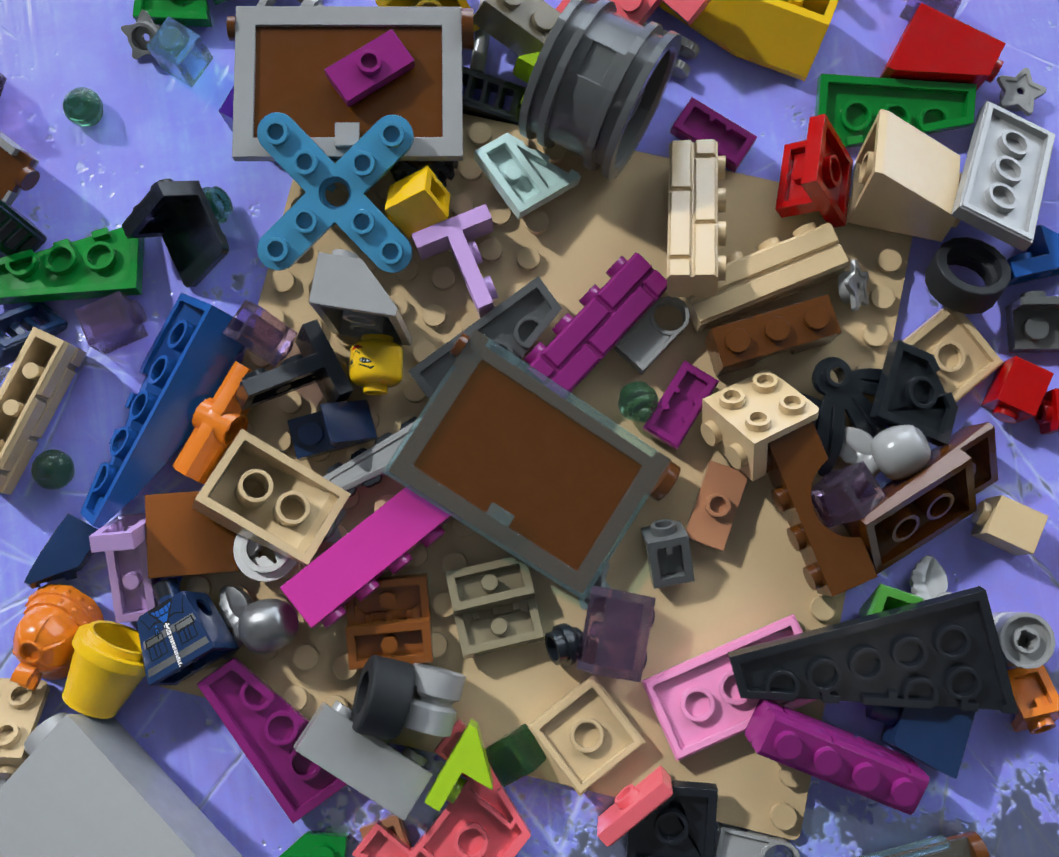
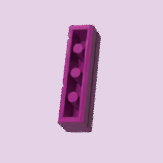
[524,252,667,399]
[744,699,930,815]

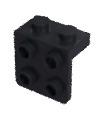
[121,179,229,288]

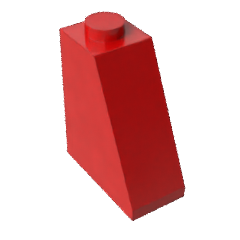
[879,3,1006,91]

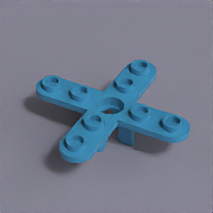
[257,112,414,273]

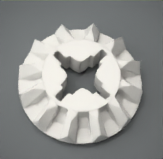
[233,534,298,582]

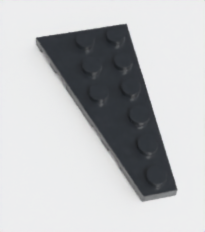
[727,586,1018,714]

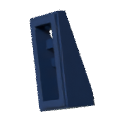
[0,302,68,368]

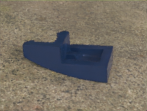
[24,513,98,589]

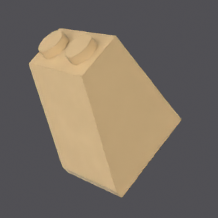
[848,109,962,242]

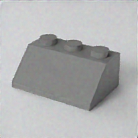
[309,249,412,346]

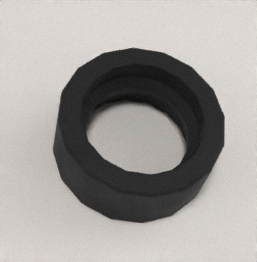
[925,237,1011,314]

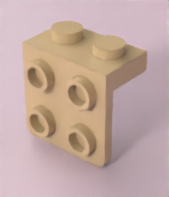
[700,370,819,481]
[0,678,50,780]

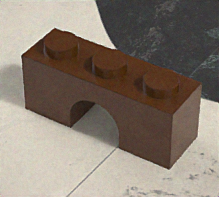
[704,294,842,377]

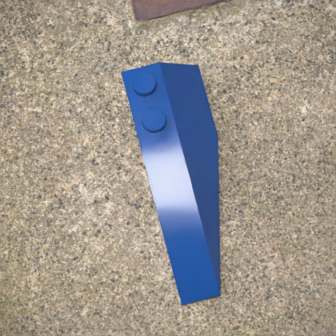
[80,293,252,528]

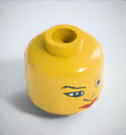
[349,334,403,395]

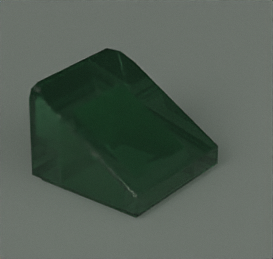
[485,724,546,787]

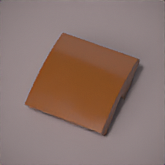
[145,491,241,579]
[345,573,434,670]

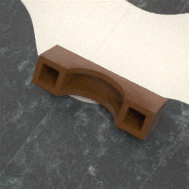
[766,421,878,597]

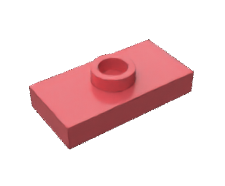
[597,765,673,847]

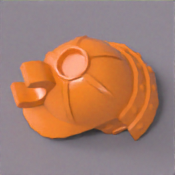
[10,583,104,691]

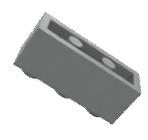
[294,700,433,821]

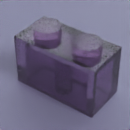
[576,585,656,683]

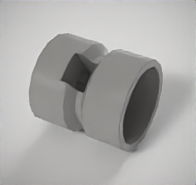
[992,611,1056,669]
[404,663,466,737]

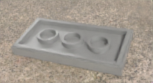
[951,101,1055,252]

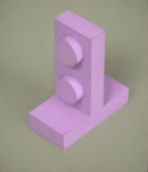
[411,204,498,318]
[89,513,158,623]

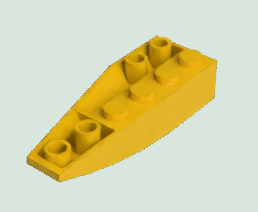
[659,0,839,81]

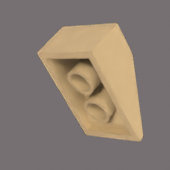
[192,429,350,566]

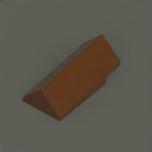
[840,422,998,574]

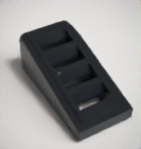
[462,66,526,126]
[0,198,47,256]

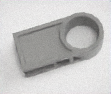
[614,296,690,375]
[713,823,800,857]

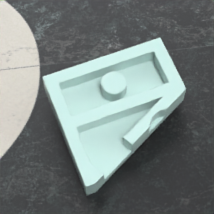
[474,133,581,219]

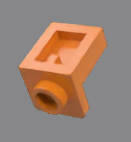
[1007,664,1059,734]

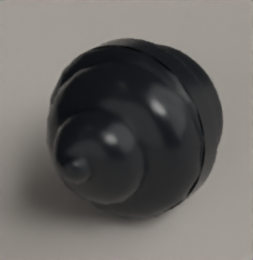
[545,623,589,666]

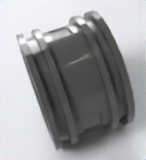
[519,0,682,180]

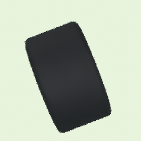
[351,655,415,740]

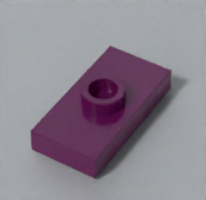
[324,29,415,107]
[670,97,757,173]
[642,360,719,451]

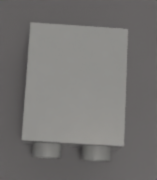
[0,712,243,857]

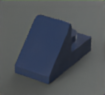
[287,400,378,461]

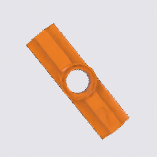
[172,361,253,484]

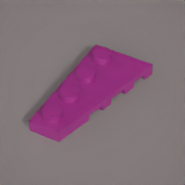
[197,657,347,823]

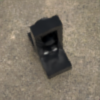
[235,319,354,411]

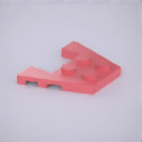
[352,719,531,857]

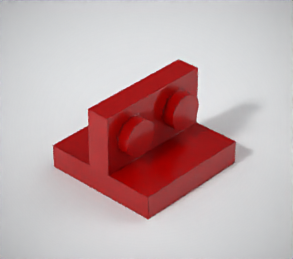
[775,114,853,228]

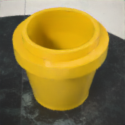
[62,620,146,719]

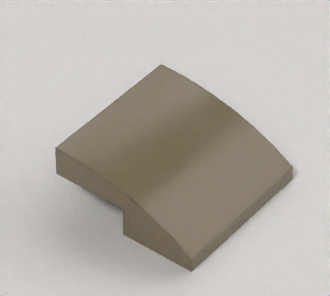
[445,555,545,659]

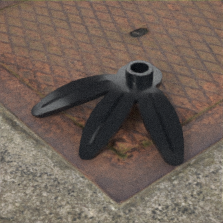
[812,357,886,477]

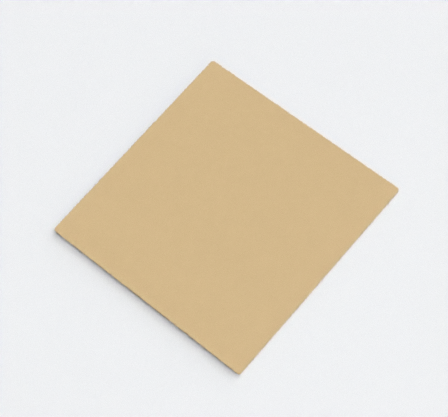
[158,114,913,840]

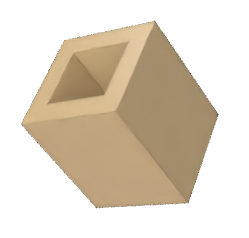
[971,495,1049,555]

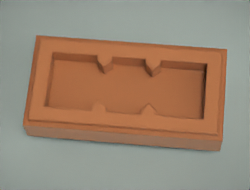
[685,460,748,552]

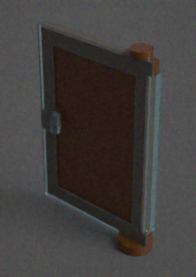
[382,329,680,600]

